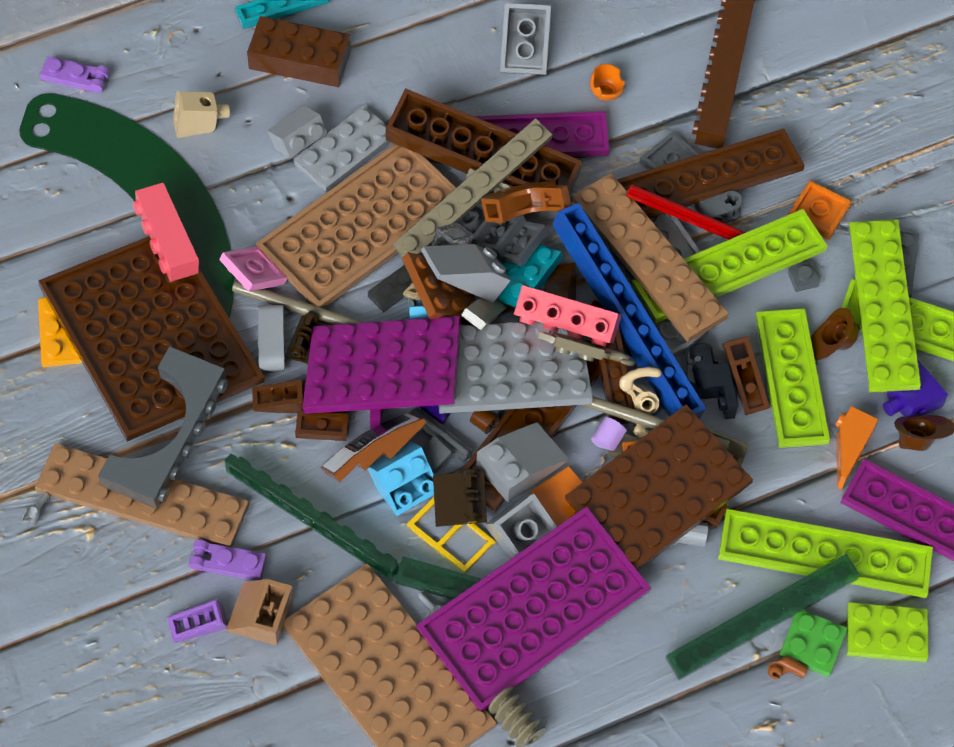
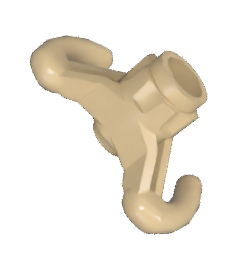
[619,367,662,439]

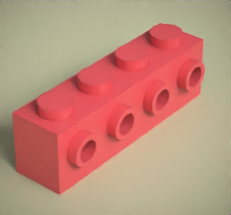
[133,183,199,282]
[514,285,622,347]

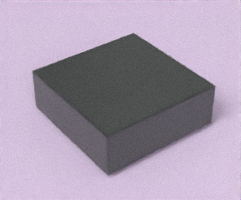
[422,435,454,472]

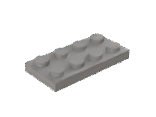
[294,105,391,193]

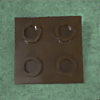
[285,311,333,364]
[433,469,487,527]

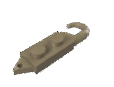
[537,331,635,366]

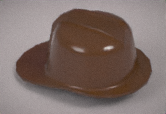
[810,308,860,359]
[894,415,954,451]

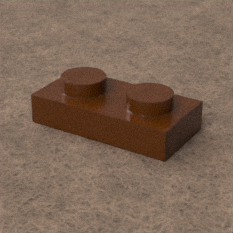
[295,411,349,441]

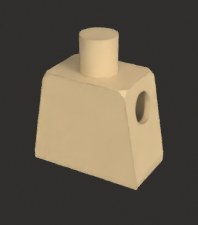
[173,91,230,138]

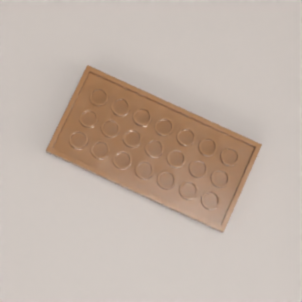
[256,144,456,308]
[284,563,496,747]

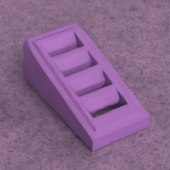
[167,599,228,643]

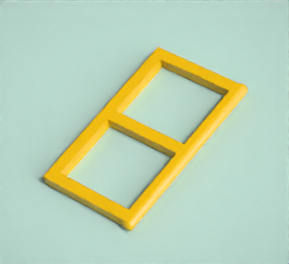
[407,497,496,574]

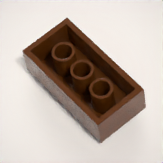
[247,16,351,88]

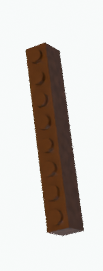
[692,0,754,149]

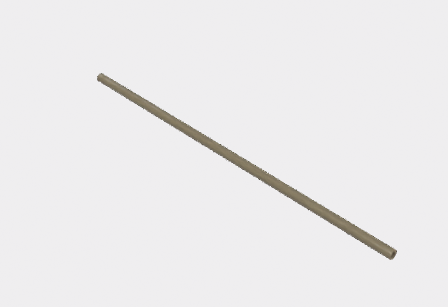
[232,280,731,451]

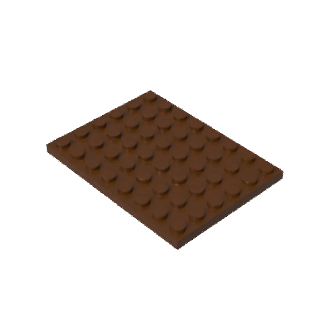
[38,236,265,442]

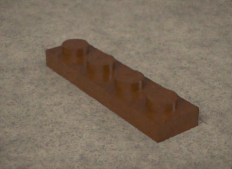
[598,327,634,424]

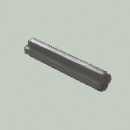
[410,407,472,461]

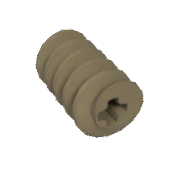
[489,686,547,747]

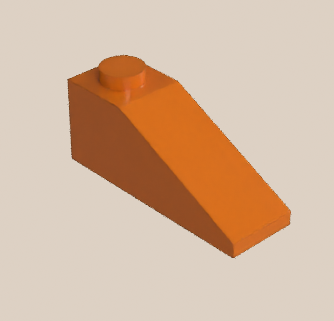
[835,406,879,490]

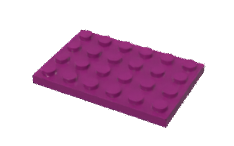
[302,316,461,414]

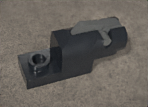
[687,343,738,420]

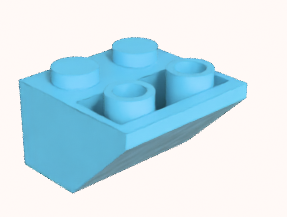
[368,441,434,516]

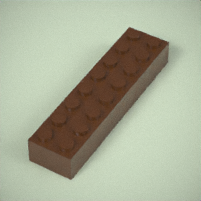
[386,88,582,196]

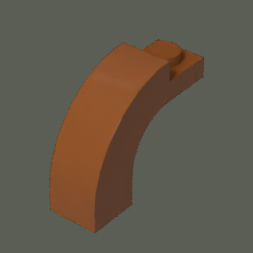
[481,181,571,223]

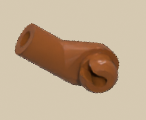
[768,656,808,679]

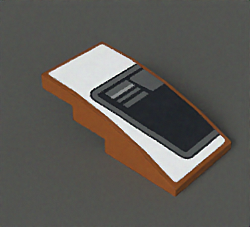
[320,412,427,482]

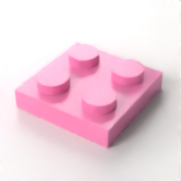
[220,246,288,292]

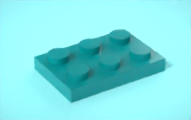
[497,244,563,307]

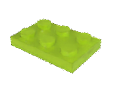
[846,602,928,662]

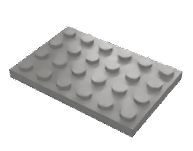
[438,321,593,414]

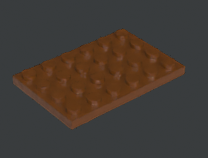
[565,405,753,573]

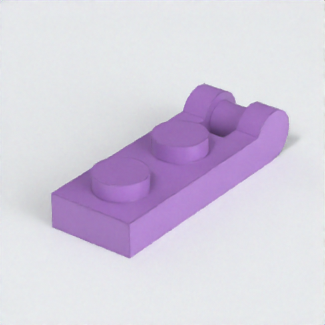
[40,56,110,93]
[188,540,267,580]

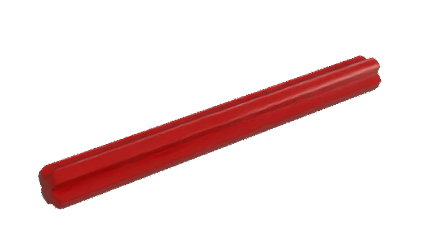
[626,184,746,240]

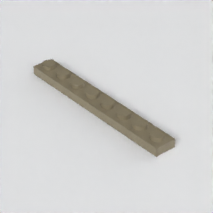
[392,118,552,257]

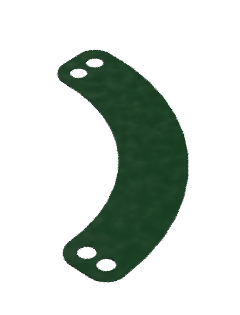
[19,93,234,319]

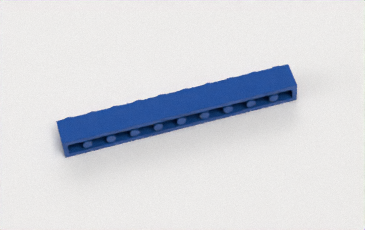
[553,203,706,419]

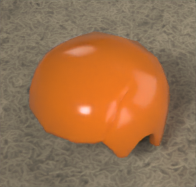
[589,64,625,101]

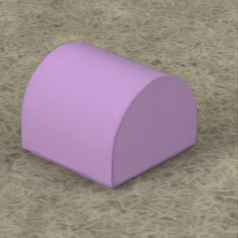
[591,417,627,451]

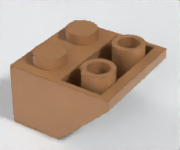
[226,579,294,646]

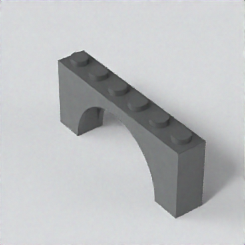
[98,346,228,509]

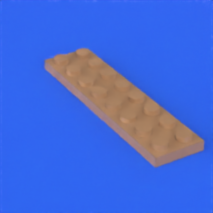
[571,173,729,342]
[35,443,249,547]

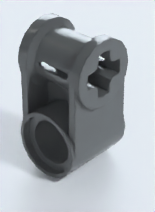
[694,191,743,223]

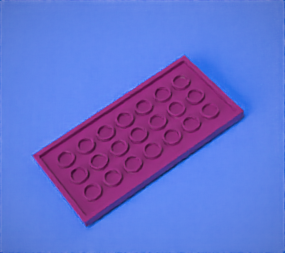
[416,506,651,711]

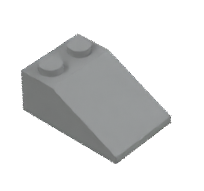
[500,3,552,75]
[421,244,511,303]
[476,422,569,503]
[485,493,557,559]

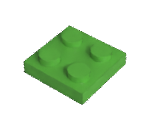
[779,608,847,677]

